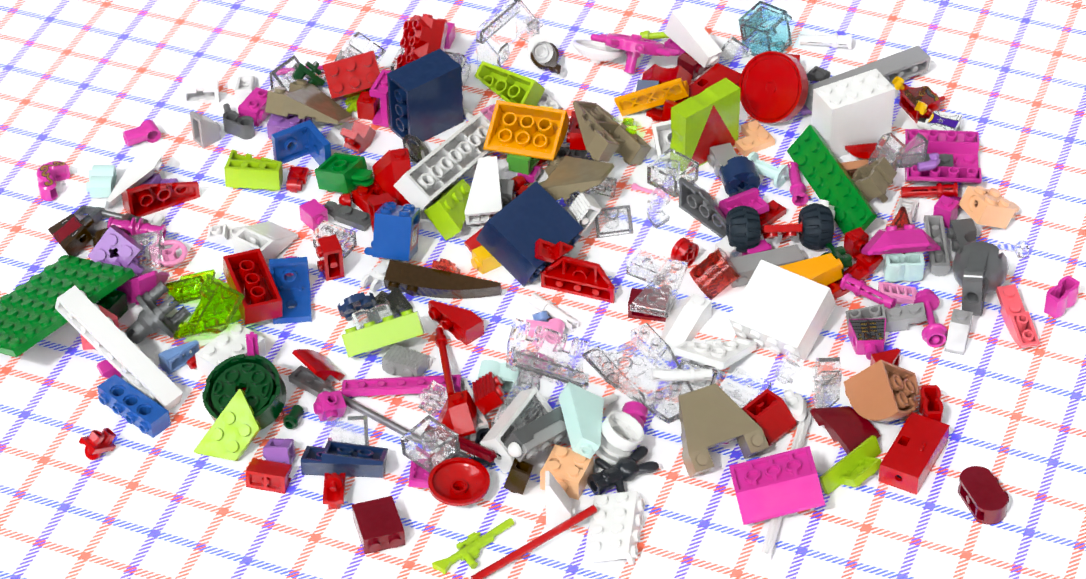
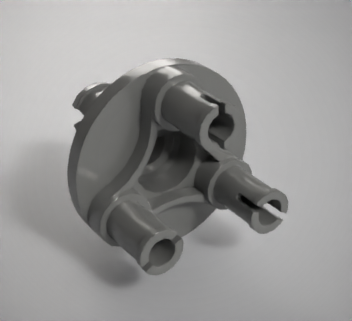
[124,281,192,344]

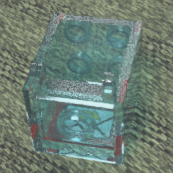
[738,0,792,56]

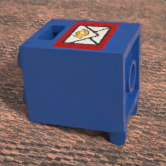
[364,202,420,261]

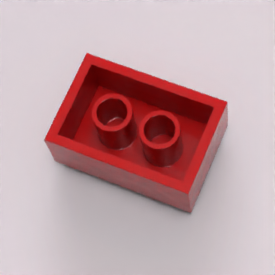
[322,50,380,102]

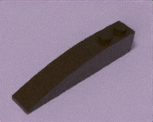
[384,260,502,299]

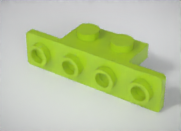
[819,435,881,494]

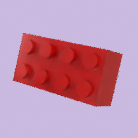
[223,248,282,325]

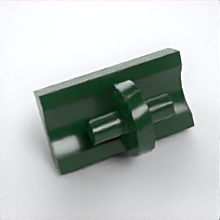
[291,61,325,88]
[820,243,852,274]

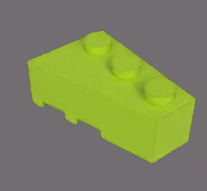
[224,149,283,191]
[424,178,471,241]

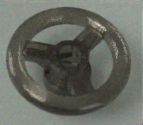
[402,134,429,163]

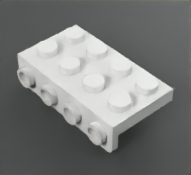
[584,491,645,565]

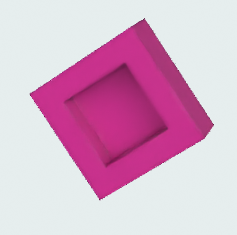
[517,166,541,183]

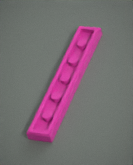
[341,374,462,397]

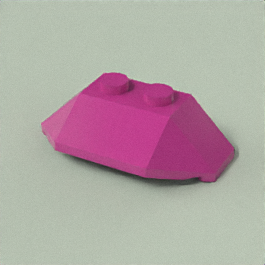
[861,224,941,255]
[116,270,170,305]

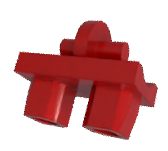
[79,428,116,460]
[323,473,346,509]

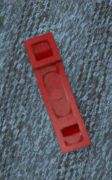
[827,253,883,299]

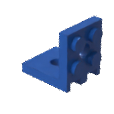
[271,120,332,166]
[269,257,312,324]

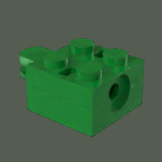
[314,152,374,194]

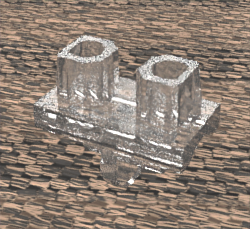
[586,177,617,198]

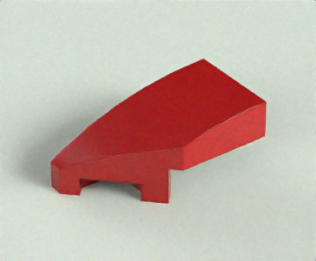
[535,238,573,263]

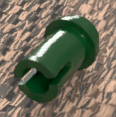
[283,405,304,429]

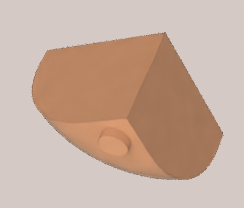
[843,360,919,422]

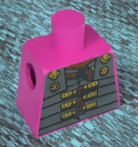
[848,318,886,360]

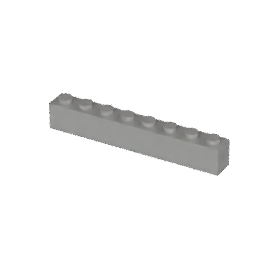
[805,45,931,112]

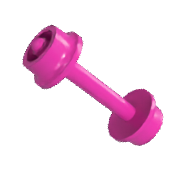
[914,289,948,347]

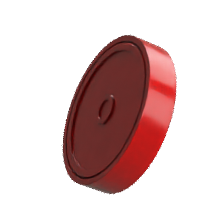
[739,51,808,124]

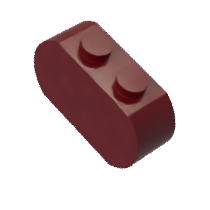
[958,466,1009,525]

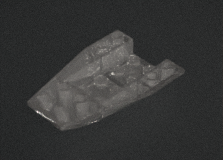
[582,322,694,424]

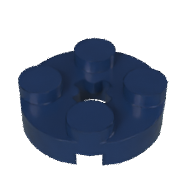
[337,292,376,321]

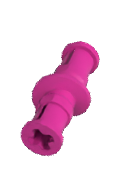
[107,217,166,241]

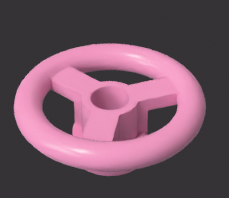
[150,240,188,267]

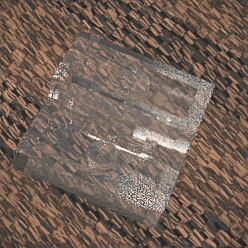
[130,230,165,271]
[719,366,772,407]

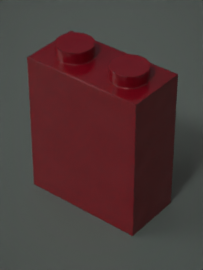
[352,496,405,554]

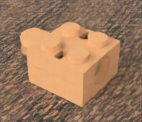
[959,185,1020,229]
[540,444,594,500]

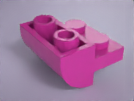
[719,187,769,218]

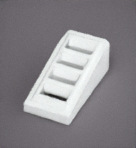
[234,75,255,103]
[893,198,918,226]

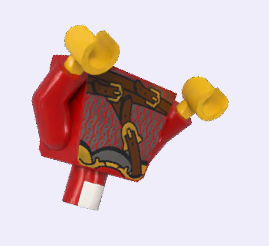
[892,76,945,123]

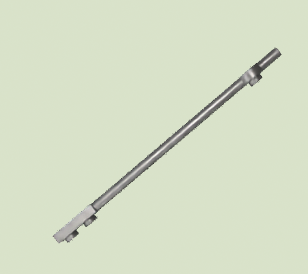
[288,365,469,459]

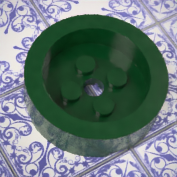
[202,354,287,430]

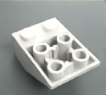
[232,221,298,264]

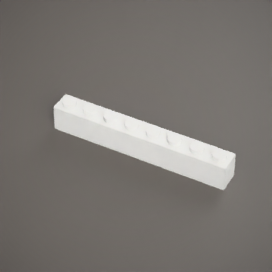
[55,286,183,411]

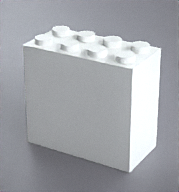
[811,69,895,158]
[728,260,836,363]

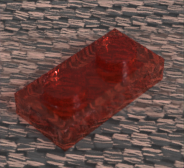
[432,258,461,274]

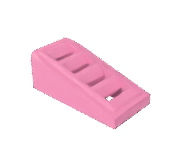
[878,282,917,304]

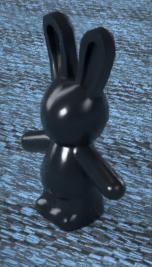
[587,446,659,495]

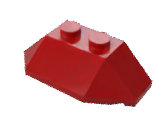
[541,256,615,304]

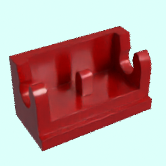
[246,458,292,494]

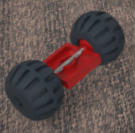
[726,203,834,253]

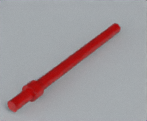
[435,327,455,396]

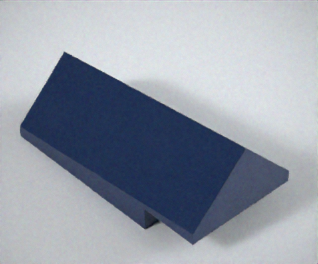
[301,440,388,478]

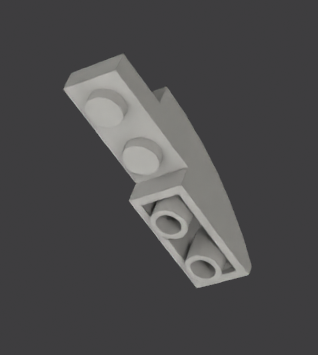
[845,302,927,332]

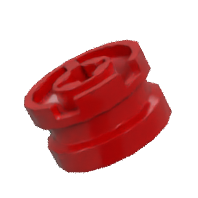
[671,237,699,268]

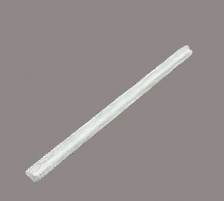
[760,408,812,561]

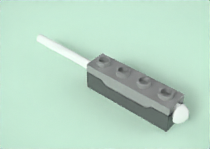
[504,393,617,462]

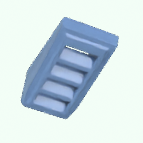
[158,340,200,375]

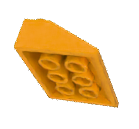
[483,100,570,161]

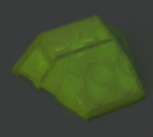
[173,277,245,339]

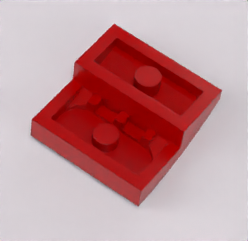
[845,142,897,159]
[292,349,345,381]

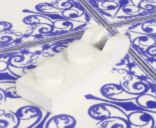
[360,258,406,292]

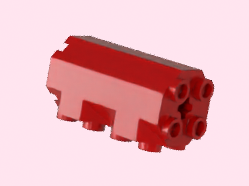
[396,14,448,69]

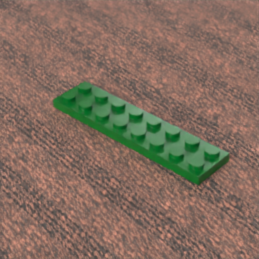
[787,125,877,235]

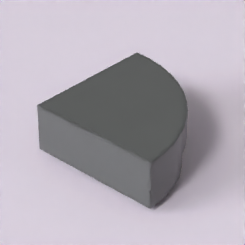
[807,66,831,81]

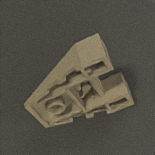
[265,79,352,125]
[573,100,652,165]
[528,156,615,201]
[678,383,769,478]

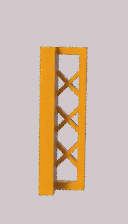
[614,78,689,117]

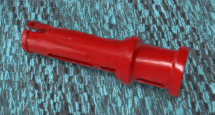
[901,182,958,199]

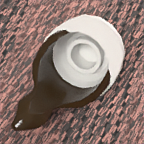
[527,34,561,74]

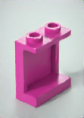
[369,69,391,127]

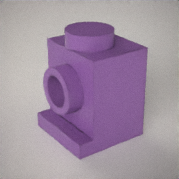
[263,438,296,464]

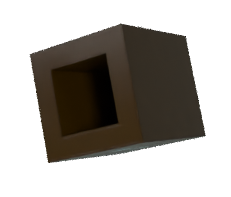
[503,458,534,495]

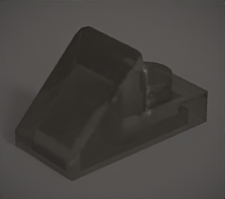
[374,287,413,318]

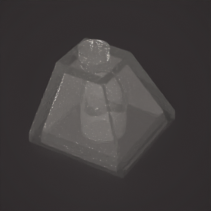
[327,415,369,446]

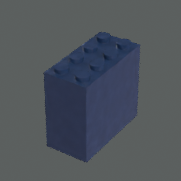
[387,49,464,148]
[476,181,584,287]

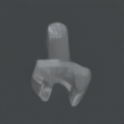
[995,240,1030,258]

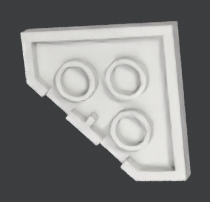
[675,337,757,370]

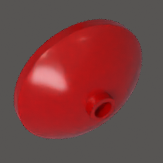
[428,457,490,506]

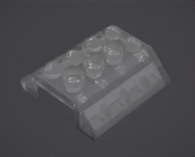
[506,318,590,390]

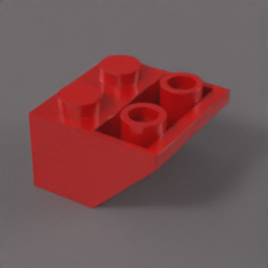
[742,389,797,446]

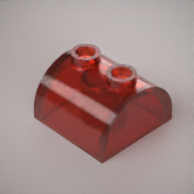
[689,248,740,300]

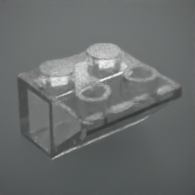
[811,357,842,408]

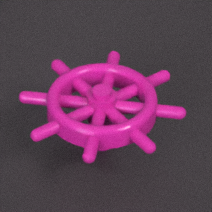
[590,33,679,74]

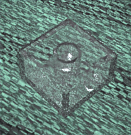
[647,148,699,198]
[400,415,460,473]

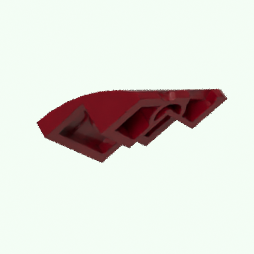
[809,406,881,455]

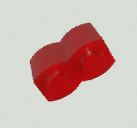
[919,385,944,422]

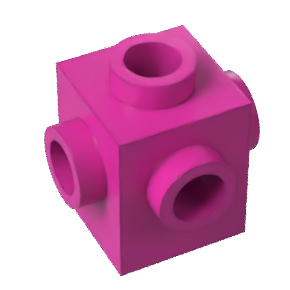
[313,390,347,421]

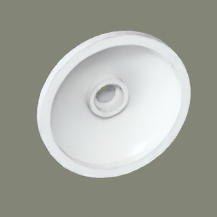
[572,39,624,64]

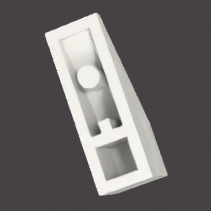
[545,471,575,529]

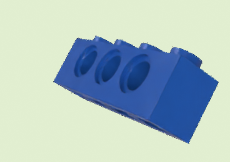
[97,374,171,438]

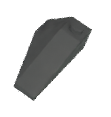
[679,177,726,238]

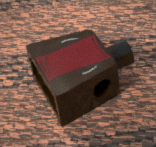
[48,214,96,257]

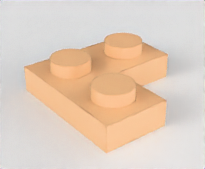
[735,120,775,156]

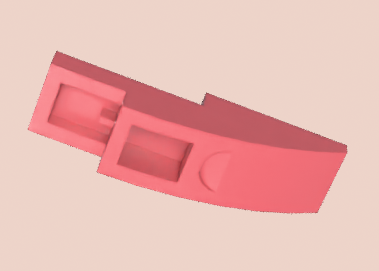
[996,284,1040,348]

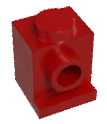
[844,227,869,261]

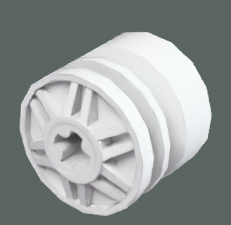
[595,410,644,465]

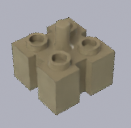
[852,157,897,203]

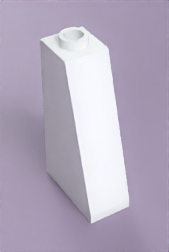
[664,5,722,68]
[465,156,502,225]

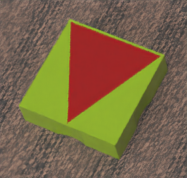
[670,78,741,175]

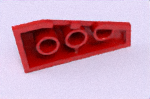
[372,148,411,206]
[121,181,200,217]

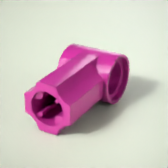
[122,119,161,147]

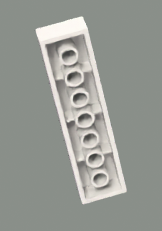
[393,111,491,212]

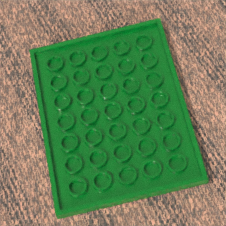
[0,255,135,358]

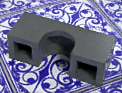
[947,218,977,252]

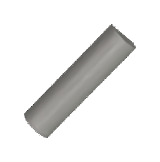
[923,215,951,277]

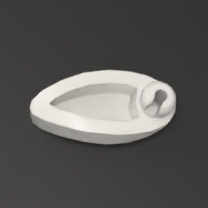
[783,389,807,422]

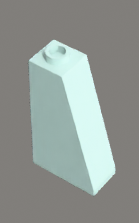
[559,382,604,459]

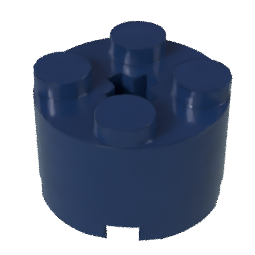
[719,156,760,197]

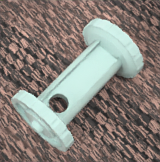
[747,151,789,188]

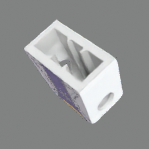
[917,111,963,131]

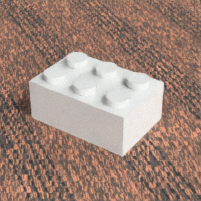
[195,322,266,377]

